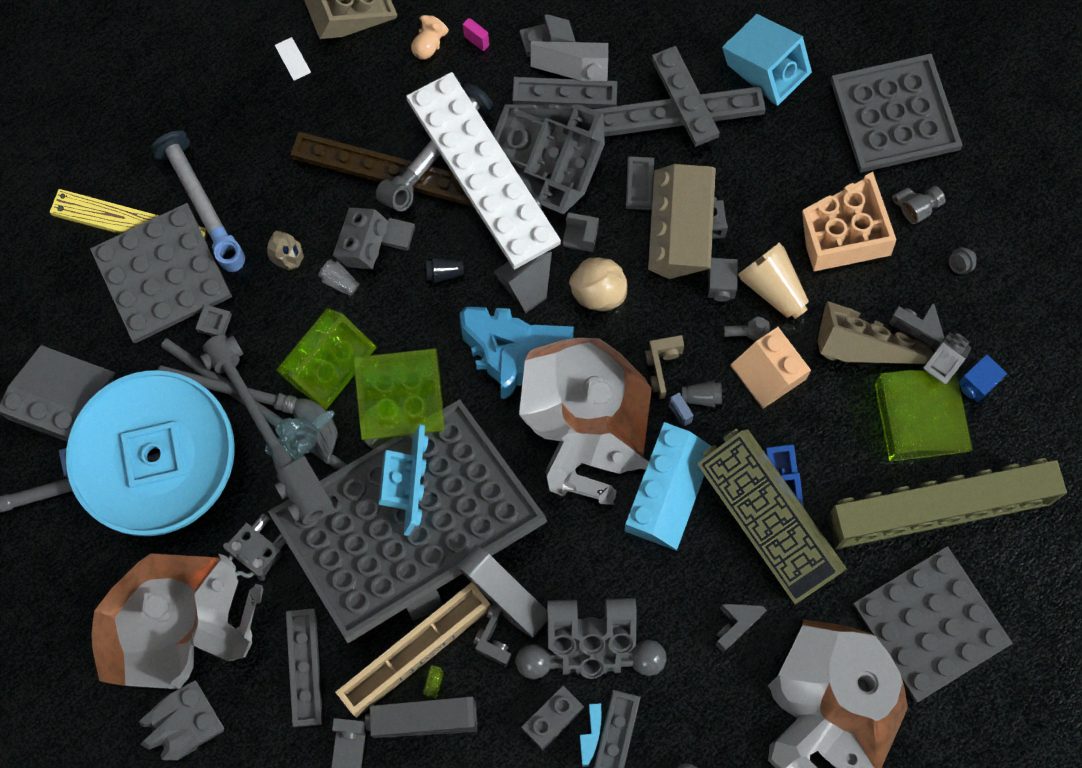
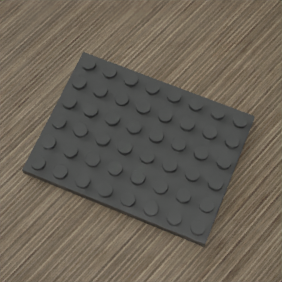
[268,399,547,643]

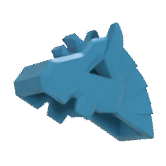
[460,307,574,399]

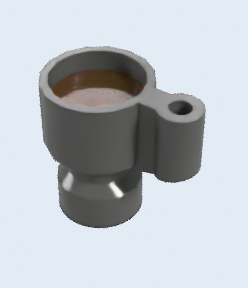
[892,186,946,224]

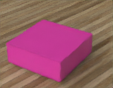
[463,18,489,51]

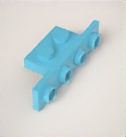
[378,424,428,536]

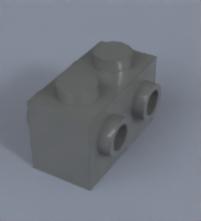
[333,208,389,269]

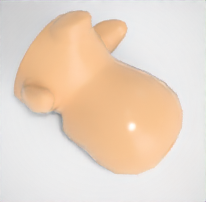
[411,15,449,60]

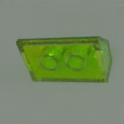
[276,308,377,410]

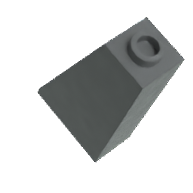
[365,697,477,738]

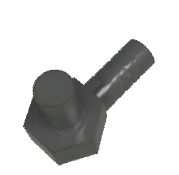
[724,316,770,341]

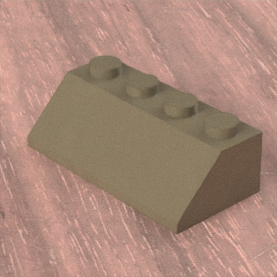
[648,164,716,279]

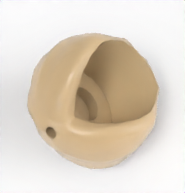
[569,257,627,311]

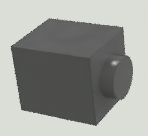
[708,258,738,301]

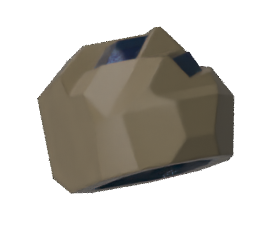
[267,231,304,270]

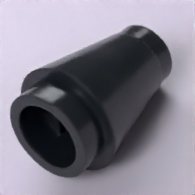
[424,256,464,283]

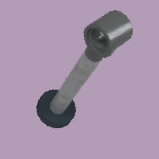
[376,83,494,211]

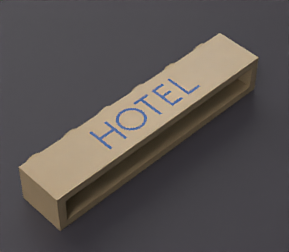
[336,582,491,718]

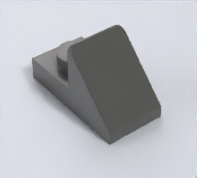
[520,14,575,57]
[889,304,944,351]
[715,604,767,653]

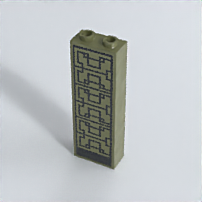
[697,429,847,604]

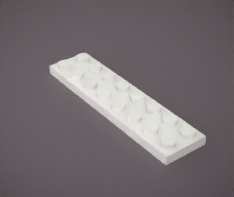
[407,72,561,270]

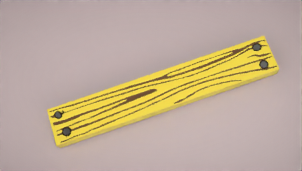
[50,189,208,240]

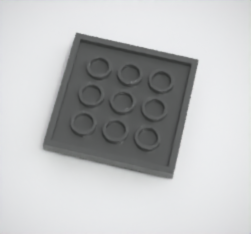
[830,54,963,173]
[90,203,232,343]
[852,546,1013,704]

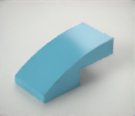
[580,703,601,767]

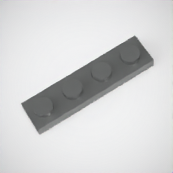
[652,46,720,147]
[513,77,617,109]
[286,609,323,727]

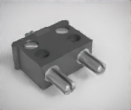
[223,514,286,581]

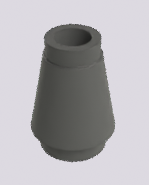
[682,380,722,407]

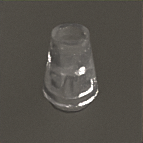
[318,259,359,296]

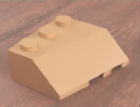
[802,172,896,271]

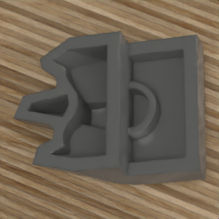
[138,680,225,760]

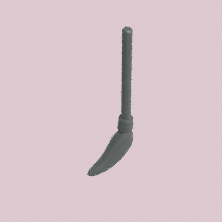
[158,366,338,464]

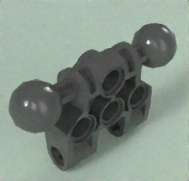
[515,598,667,680]

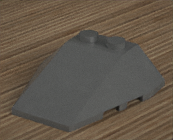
[493,105,605,214]

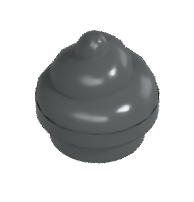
[949,247,977,274]

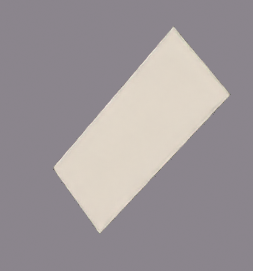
[275,37,311,80]

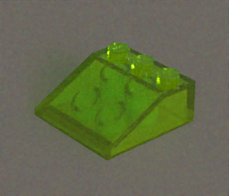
[354,349,445,440]
[875,370,972,462]

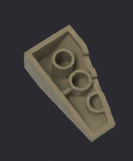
[817,301,933,364]

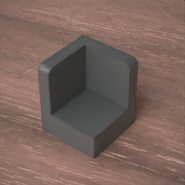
[563,213,599,252]

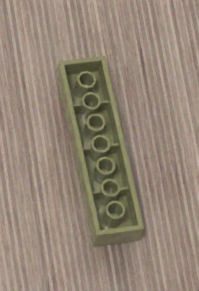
[827,458,1067,549]

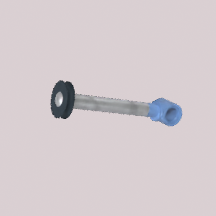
[151,131,245,272]

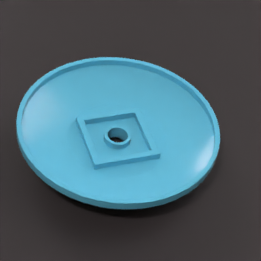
[66,370,234,536]

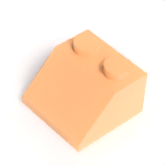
[731,327,811,409]

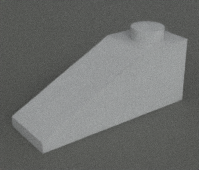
[531,41,608,81]

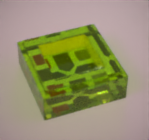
[423,665,444,699]

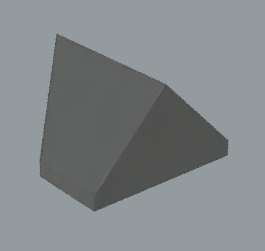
[494,252,552,314]

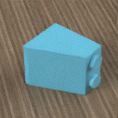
[722,14,812,106]

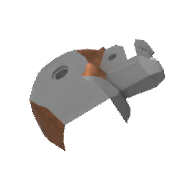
[768,619,908,768]

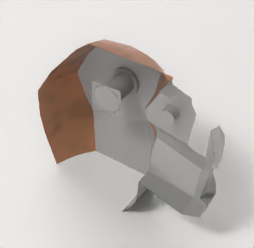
[519,338,652,505]
[92,553,263,689]

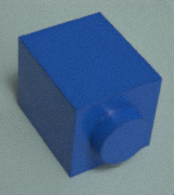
[958,355,1007,402]

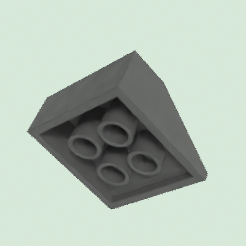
[0,345,115,442]

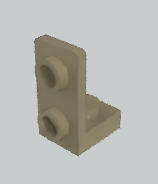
[645,335,684,400]

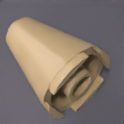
[738,242,809,319]

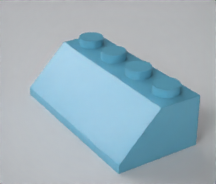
[624,422,712,551]

